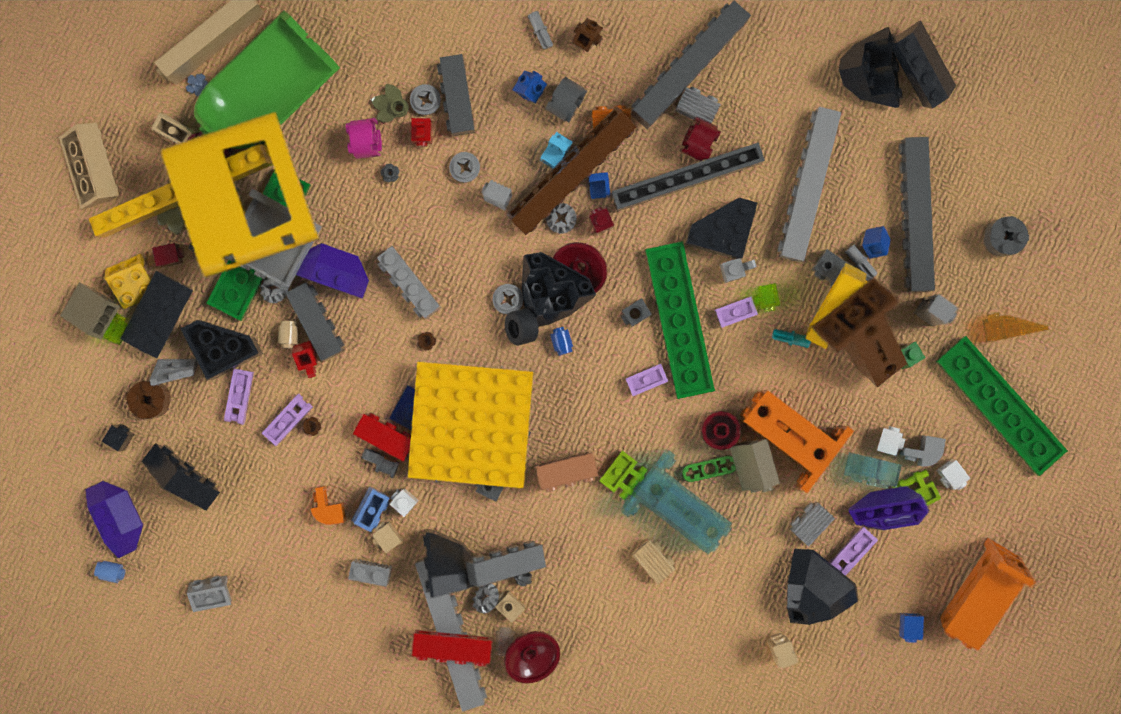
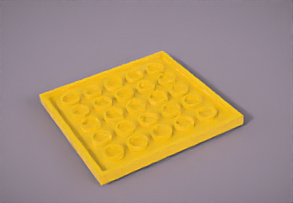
[408,361,534,488]

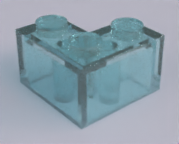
[844,452,902,489]

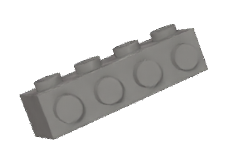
[377,246,442,319]

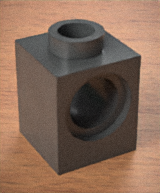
[621,298,652,327]

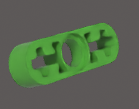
[682,456,736,482]

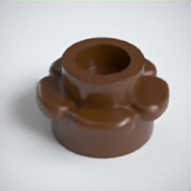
[417,332,436,351]
[303,417,321,436]

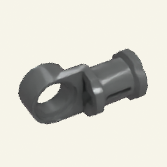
[361,448,399,478]

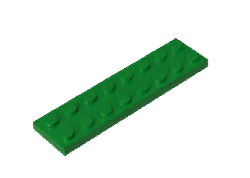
[206,170,311,321]
[645,241,715,399]
[936,336,1068,476]

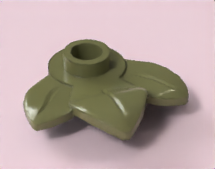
[371,84,408,122]
[157,206,185,235]

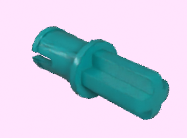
[772,329,811,348]

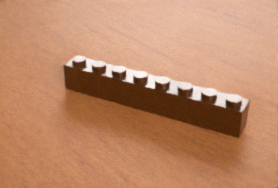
[506,106,637,235]

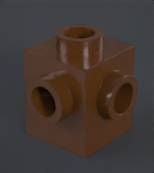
[572,18,603,52]

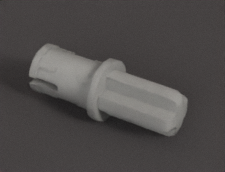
[527,11,553,50]
[845,244,877,278]

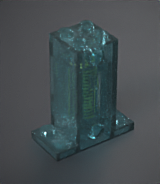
[620,449,732,554]

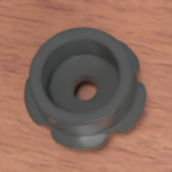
[381,164,399,182]
[514,572,532,586]

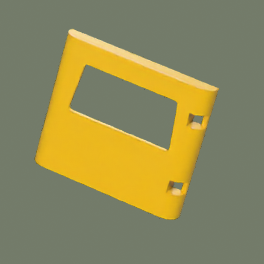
[161,112,319,277]

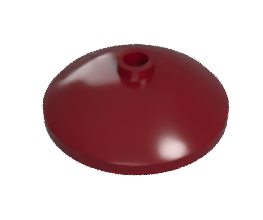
[553,242,608,293]
[504,631,560,684]

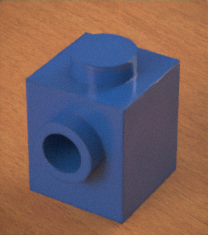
[899,613,924,643]

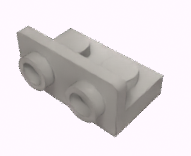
[187,576,232,612]

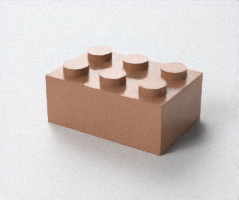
[536,451,598,492]

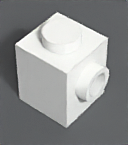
[877,426,906,456]
[936,459,970,490]
[390,488,419,517]

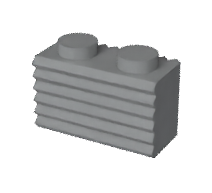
[675,87,721,123]
[481,180,513,210]
[790,501,835,547]
[348,559,392,587]

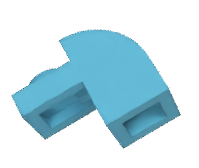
[540,132,573,169]

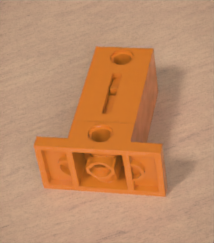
[739,390,854,493]
[940,538,1036,651]

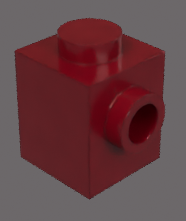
[589,207,615,235]

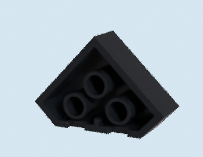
[685,198,758,259]
[181,320,263,380]
[142,443,220,510]

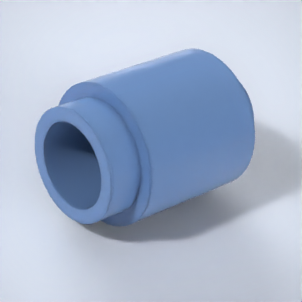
[94,560,126,583]

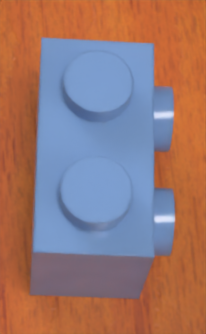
[352,486,389,532]

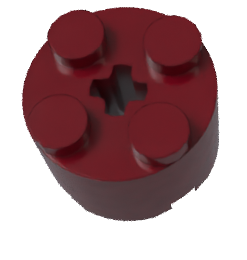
[680,117,721,161]
[700,411,740,450]

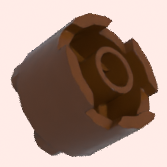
[126,381,171,419]

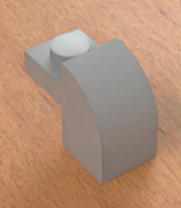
[900,435,946,467]

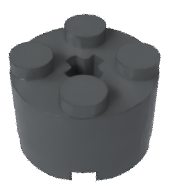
[545,76,587,123]
[984,216,1029,257]

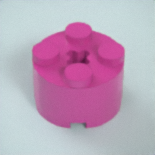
[346,118,382,159]

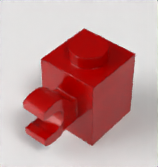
[411,118,432,147]
[292,341,317,378]

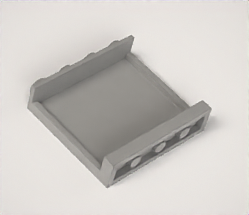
[225,189,322,288]

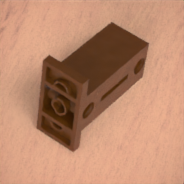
[812,277,907,388]

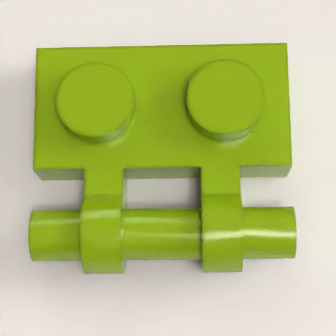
[599,450,648,500]
[891,469,942,506]

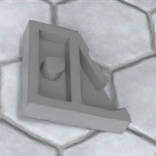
[150,359,197,385]

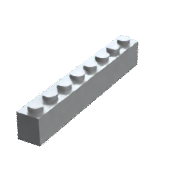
[777,107,841,263]
[415,559,487,712]

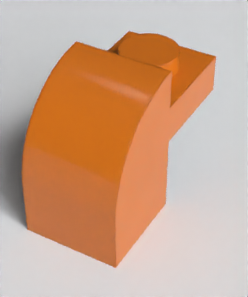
[310,486,347,525]

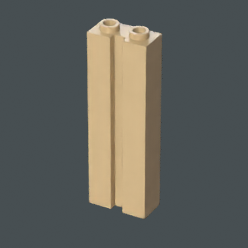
[154,0,265,85]

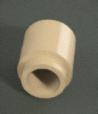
[278,321,298,349]

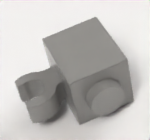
[720,258,757,283]

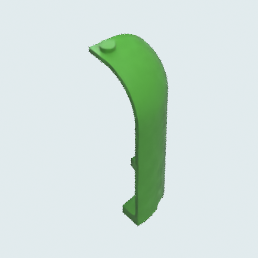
[194,10,340,149]

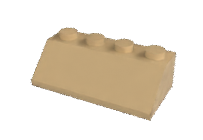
[59,123,119,210]

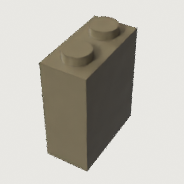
[60,282,120,340]
[730,439,780,493]

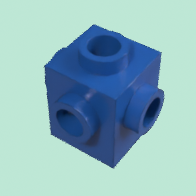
[512,70,547,104]

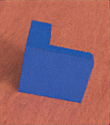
[588,172,610,199]
[862,226,891,259]

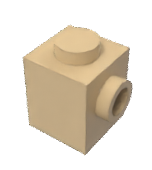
[372,522,403,553]
[495,591,526,623]

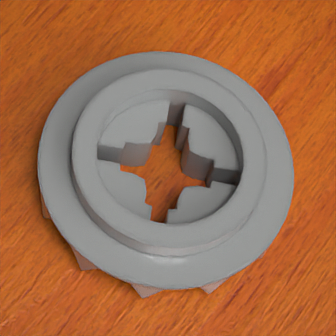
[410,84,441,116]
[449,152,480,183]
[546,203,577,234]
[260,277,288,303]
[493,284,523,314]
[472,584,499,614]

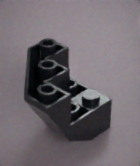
[839,27,903,108]
[522,252,596,327]
[423,529,474,598]
[787,548,859,625]

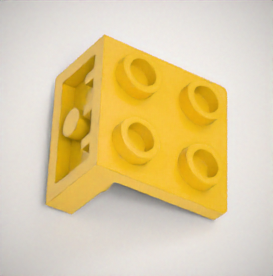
[105,253,151,309]

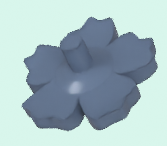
[186,73,208,97]

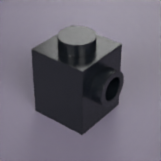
[102,423,135,452]

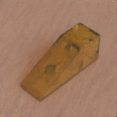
[982,312,1049,342]

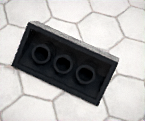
[888,20,956,109]
[120,271,193,359]

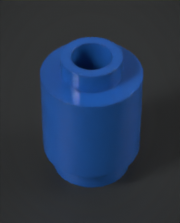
[550,326,573,356]

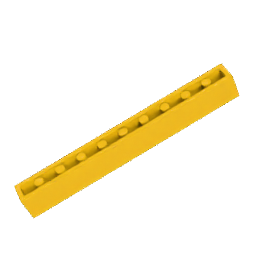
[89,144,273,237]

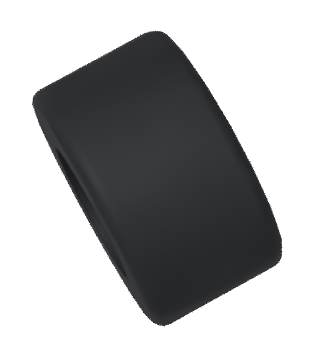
[505,309,539,346]

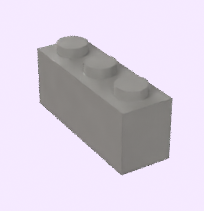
[914,294,958,326]

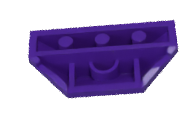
[296,243,369,299]
[85,481,143,558]
[848,486,929,530]

